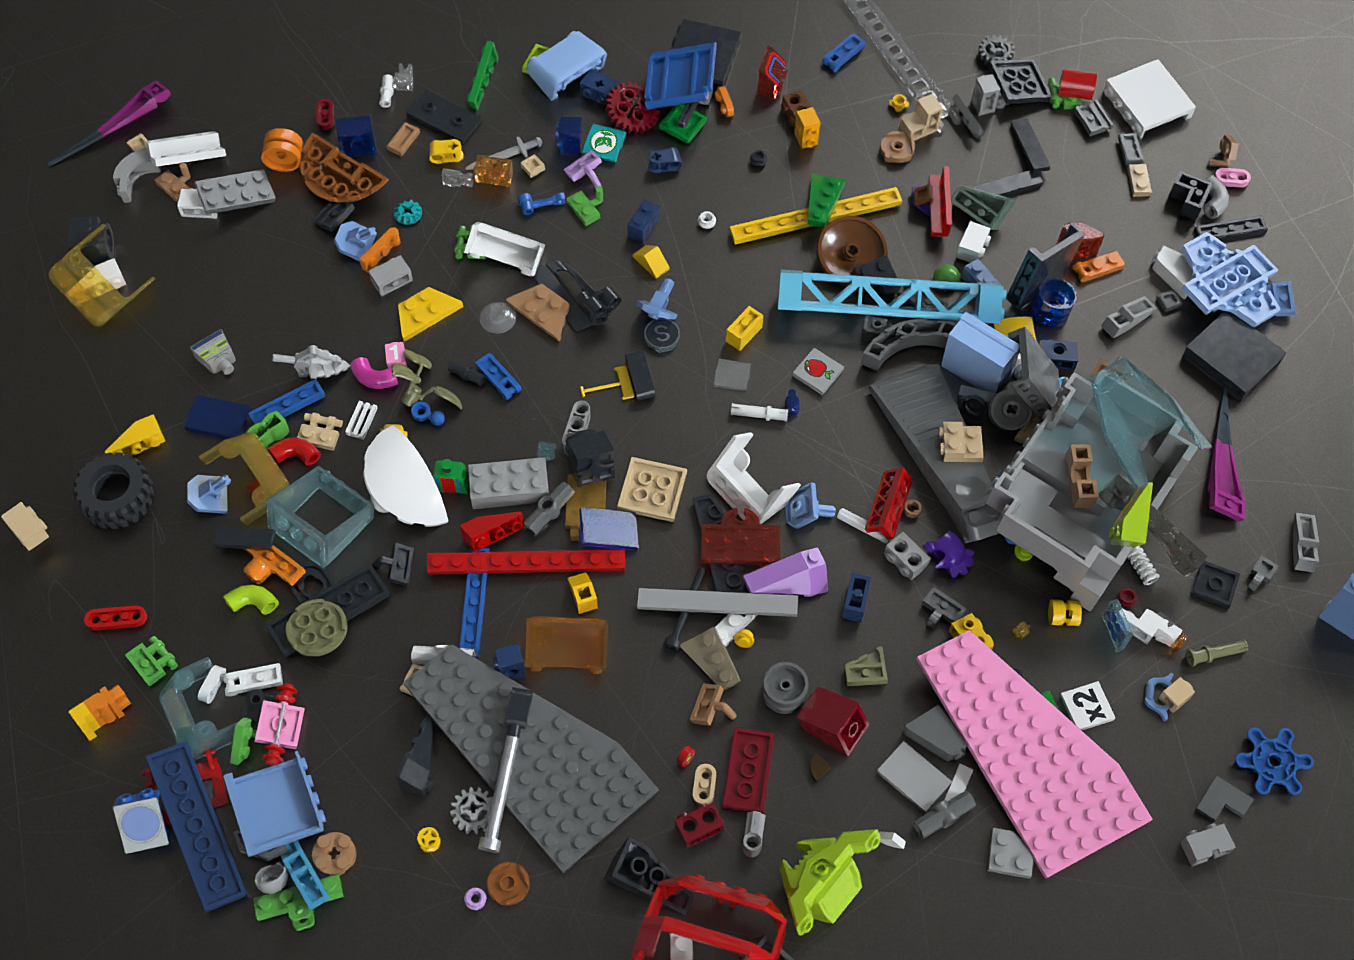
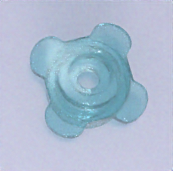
[537,441,557,460]

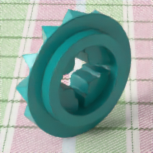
[394,199,422,225]

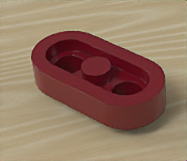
[316,99,334,130]

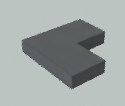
[1195,776,1254,822]

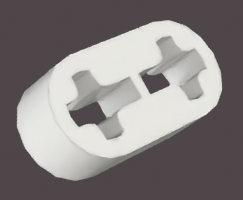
[198,665,226,704]

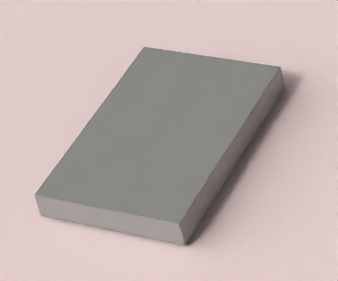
[876,741,952,813]

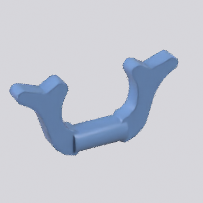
[1144,673,1173,721]

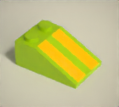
[1109,483,1153,548]

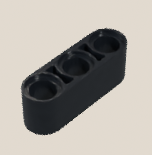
[625,350,655,401]

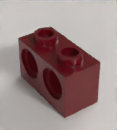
[675,802,724,848]

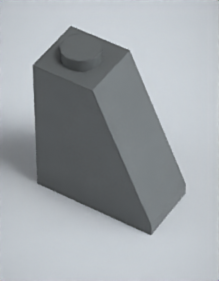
[903,705,968,762]

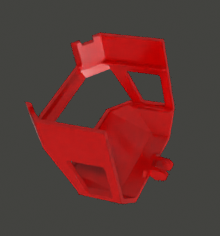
[631,874,787,960]

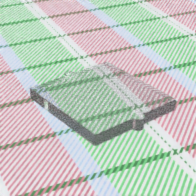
[714,359,751,391]

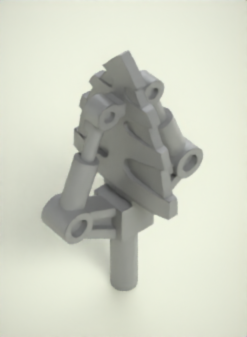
[272,345,350,379]

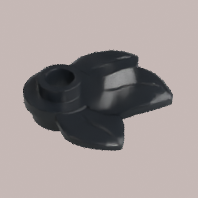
[241,689,279,724]

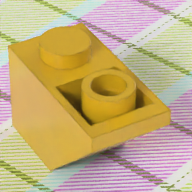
[567,573,598,614]

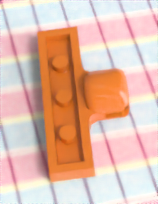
[243,545,306,586]

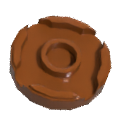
[486,862,530,906]

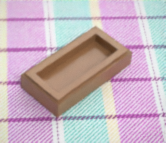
[386,123,420,156]

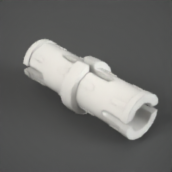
[379,75,393,108]

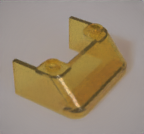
[199,432,292,525]

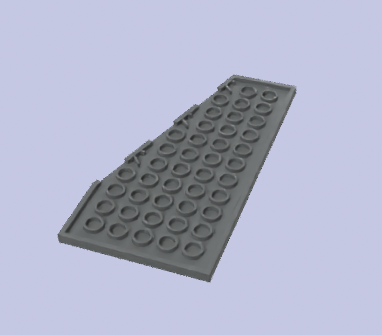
[403,644,659,873]

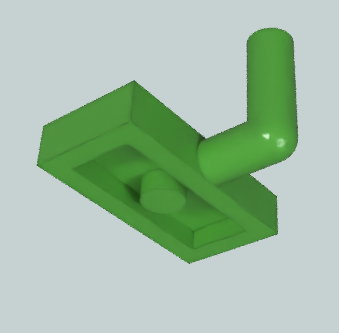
[567,186,603,226]
[230,718,257,765]

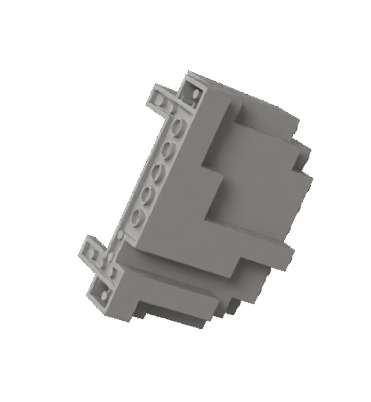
[986,371,1198,611]

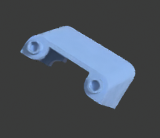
[526,31,607,101]

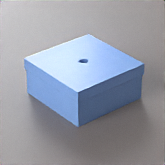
[941,312,1020,393]

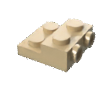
[939,422,983,462]

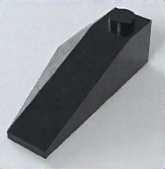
[604,836,694,916]

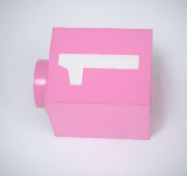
[385,342,407,368]

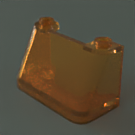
[525,616,609,674]

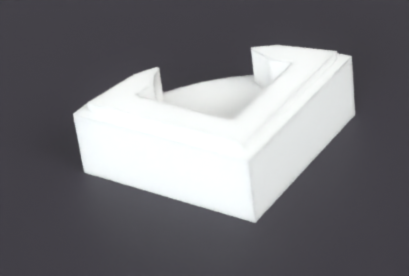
[879,832,906,849]

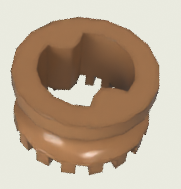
[903,499,922,519]

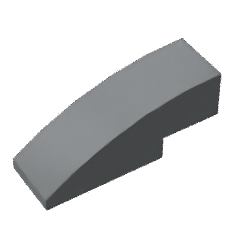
[1101,296,1157,338]
[1293,513,1319,572]

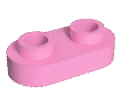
[1215,168,1251,187]

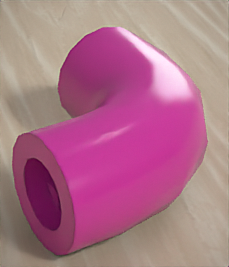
[350,357,398,389]

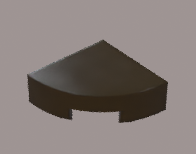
[810,752,831,783]

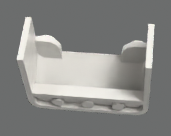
[464,222,545,276]
[707,432,801,527]

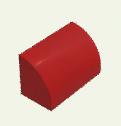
[1058,69,1097,100]

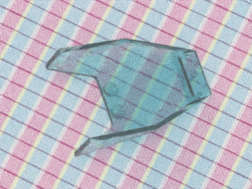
[1090,356,1212,490]

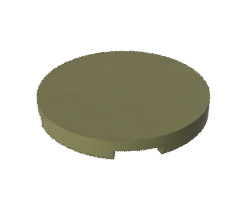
[286,599,347,656]

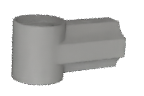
[742,811,766,858]

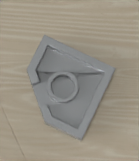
[988,828,1033,879]

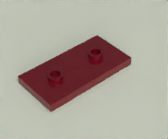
[722,727,775,814]

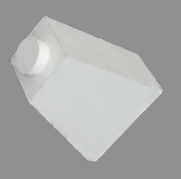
[1152,246,1192,299]

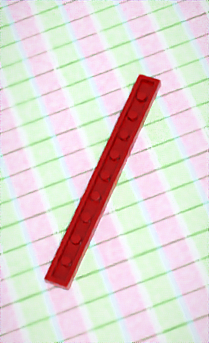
[427,550,625,575]

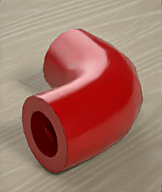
[267,437,321,466]

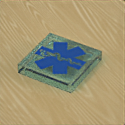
[1102,599,1133,652]

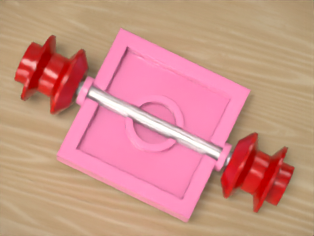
[254,683,305,766]

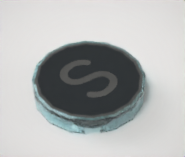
[644,318,680,352]

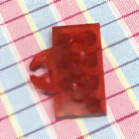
[701,508,781,564]

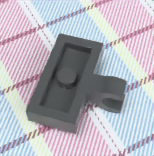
[922,587,966,629]

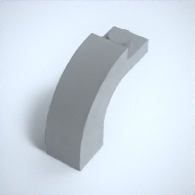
[113,148,161,203]

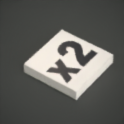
[1060,681,1115,731]

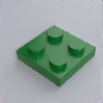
[659,104,707,144]

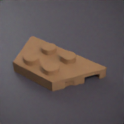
[506,284,570,341]

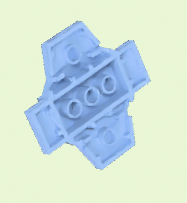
[1181,232,1281,327]

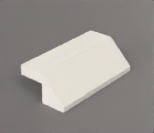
[144,131,226,166]

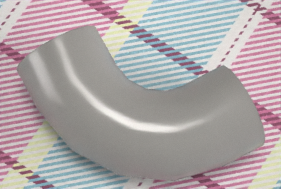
[1203,175,1229,219]

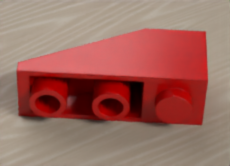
[460,512,524,552]

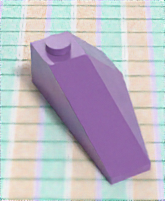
[742,547,828,597]

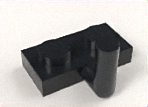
[372,543,414,586]

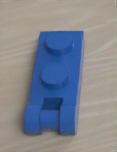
[822,33,866,72]
[475,352,522,400]

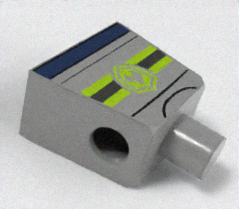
[190,329,236,375]

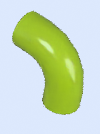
[223,585,279,615]

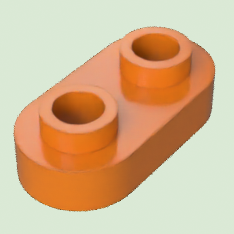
[715,86,734,117]

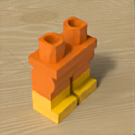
[68,685,131,741]

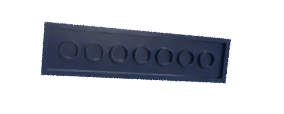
[145,741,247,913]

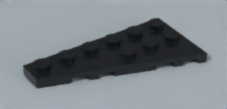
[692,494,761,593]

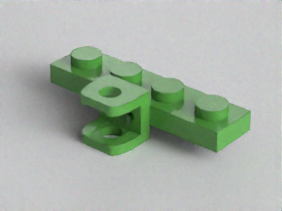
[254,874,344,931]

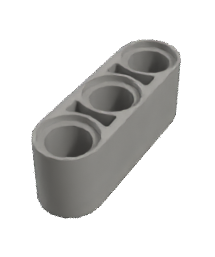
[562,401,590,455]

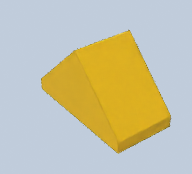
[633,245,669,279]

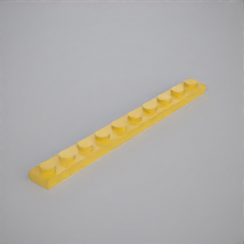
[729,187,902,244]

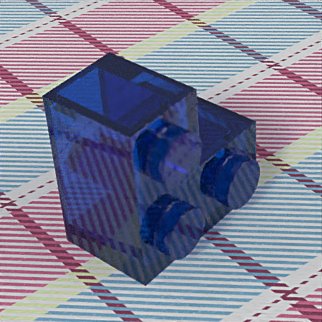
[556,117,582,155]

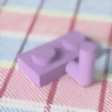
[564,150,602,189]

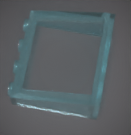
[266,466,374,568]

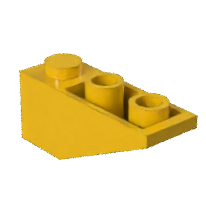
[105,415,165,455]

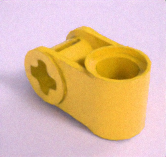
[429,139,464,164]

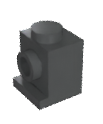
[862,315,890,340]

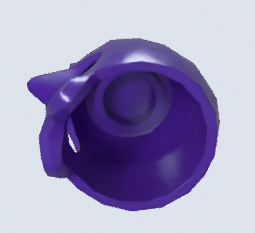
[922,531,974,578]

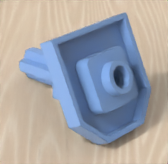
[334,221,377,261]
[636,278,678,320]
[187,475,231,514]
[785,482,836,529]

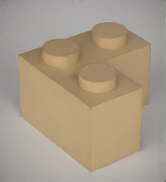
[899,94,943,140]
[1,502,49,551]

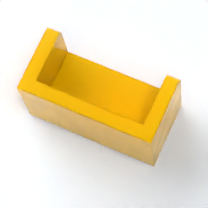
[726,306,764,351]

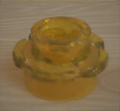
[1012,621,1031,639]

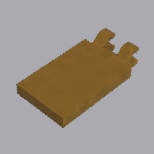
[565,474,606,542]

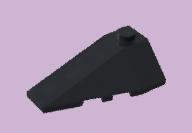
[396,713,435,797]

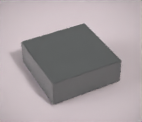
[1156,290,1183,312]

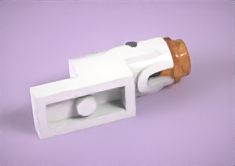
[1116,608,1188,650]

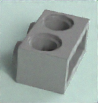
[971,74,1000,116]
[884,532,931,580]

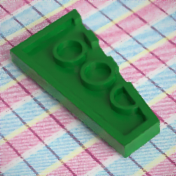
[467,41,499,110]
[808,174,845,228]

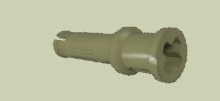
[1185,639,1248,667]

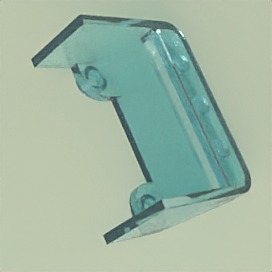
[159,657,237,760]

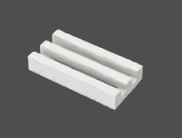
[345,401,378,440]

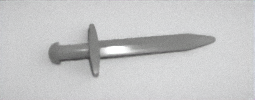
[465,136,542,170]

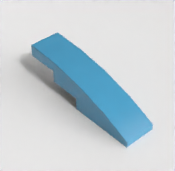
[280,840,330,910]

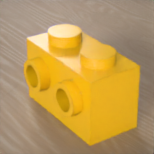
[949,613,994,650]

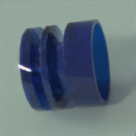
[1031,278,1077,328]

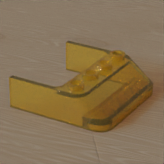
[49,224,155,326]

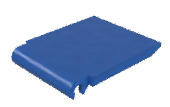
[644,42,717,110]

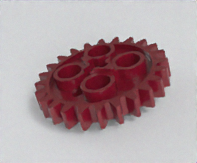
[605,81,660,135]

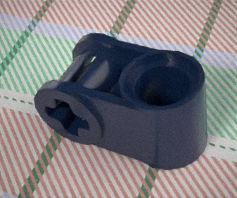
[648,147,682,173]

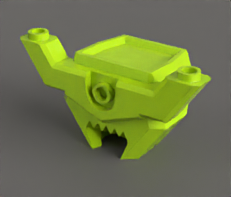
[780,829,880,936]

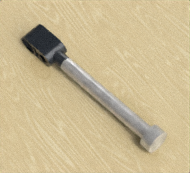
[478,687,533,853]

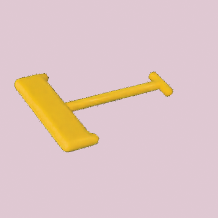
[579,366,635,400]

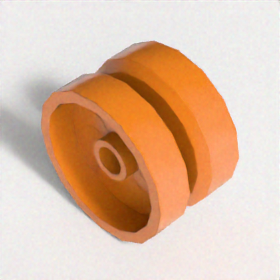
[261,128,303,172]

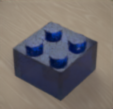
[336,115,377,157]

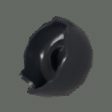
[958,395,988,425]

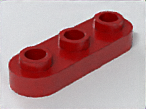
[84,606,147,631]

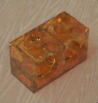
[474,155,513,187]

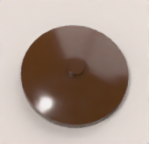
[816,216,888,286]

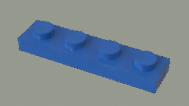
[248,379,325,425]

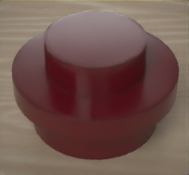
[1116,588,1137,608]

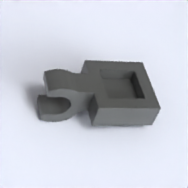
[1248,555,1279,592]

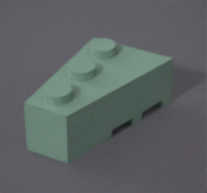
[951,185,1016,230]

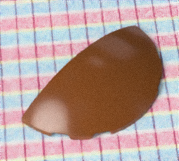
[300,132,389,202]

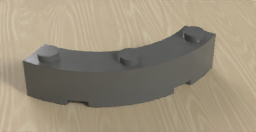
[861,318,957,371]

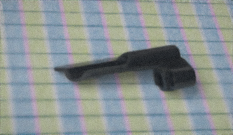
[532,260,622,332]

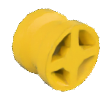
[417,827,440,852]

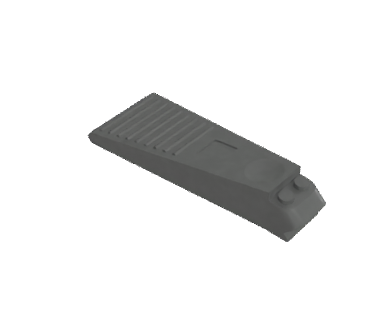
[869,363,1001,544]

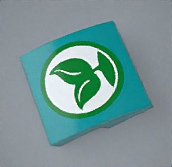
[582,124,626,163]

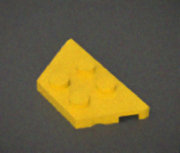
[398,287,463,342]

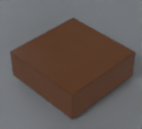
[914,184,933,206]

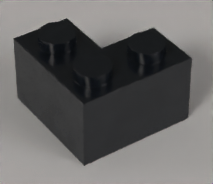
[1169,170,1213,221]
[850,255,902,299]

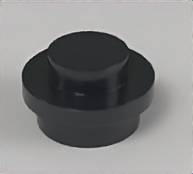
[750,150,767,166]

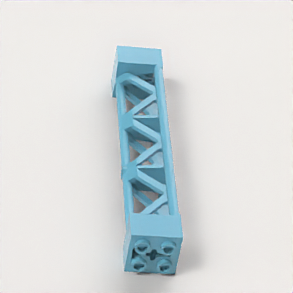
[778,270,1006,324]

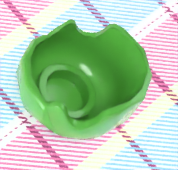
[933,265,961,291]

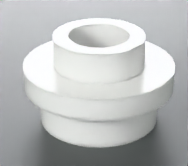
[698,211,716,229]

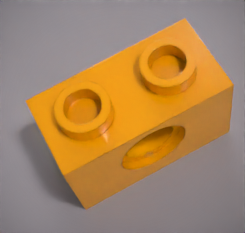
[794,107,821,149]

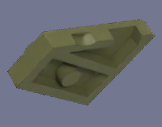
[844,647,888,686]

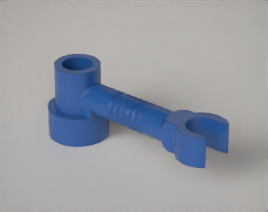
[517,193,565,215]

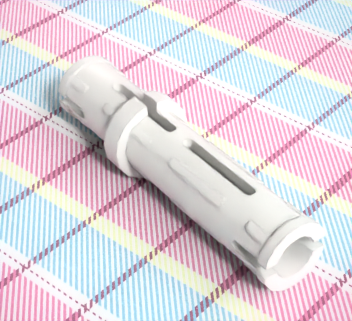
[731,403,788,421]

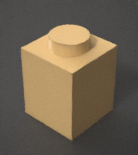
[1158,677,1195,713]

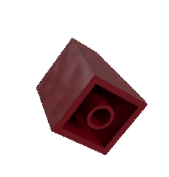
[797,686,869,757]

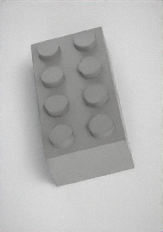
[468,457,549,509]

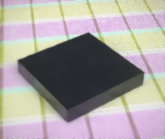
[1190,560,1240,609]

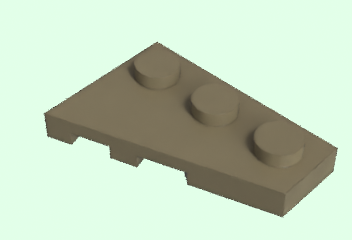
[680,627,742,691]

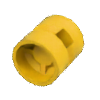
[1048,600,1082,626]

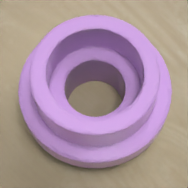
[464,888,486,910]

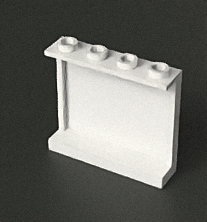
[1103,60,1196,139]

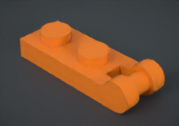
[360,228,401,273]
[1072,251,1125,282]

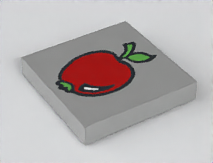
[792,348,844,395]

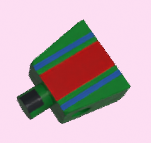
[433,459,470,494]

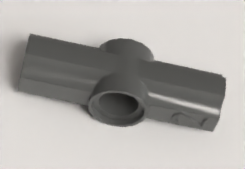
[523,481,575,535]
[913,790,976,839]

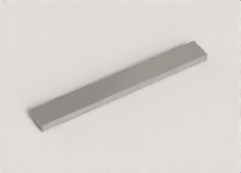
[637,588,798,617]

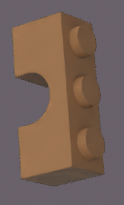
[1065,444,1099,508]

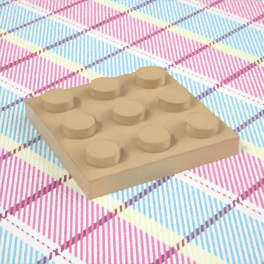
[617,457,687,522]

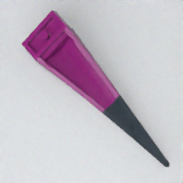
[47,80,171,167]
[1208,388,1245,521]

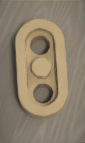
[693,764,716,805]

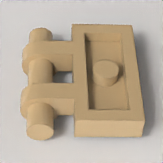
[297,413,343,451]

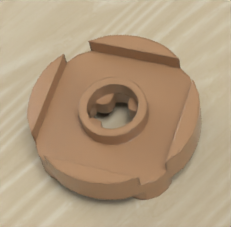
[880,131,915,163]
[312,832,356,876]

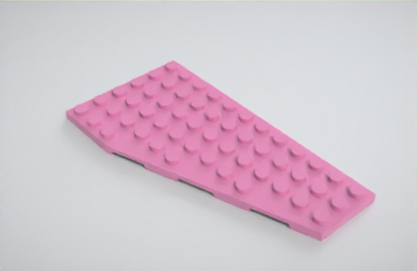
[916,630,1153,879]

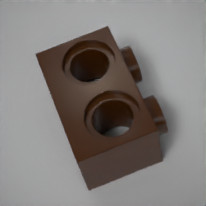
[781,90,812,128]

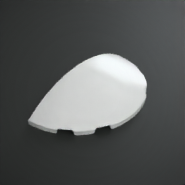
[363,425,448,527]

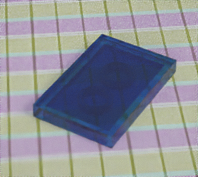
[184,395,252,441]
[579,507,639,550]

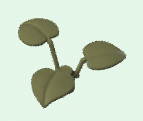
[392,349,462,410]

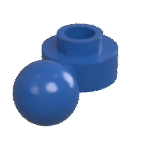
[411,402,445,426]

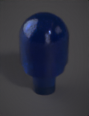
[785,389,800,415]

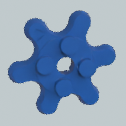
[1236,727,1314,795]

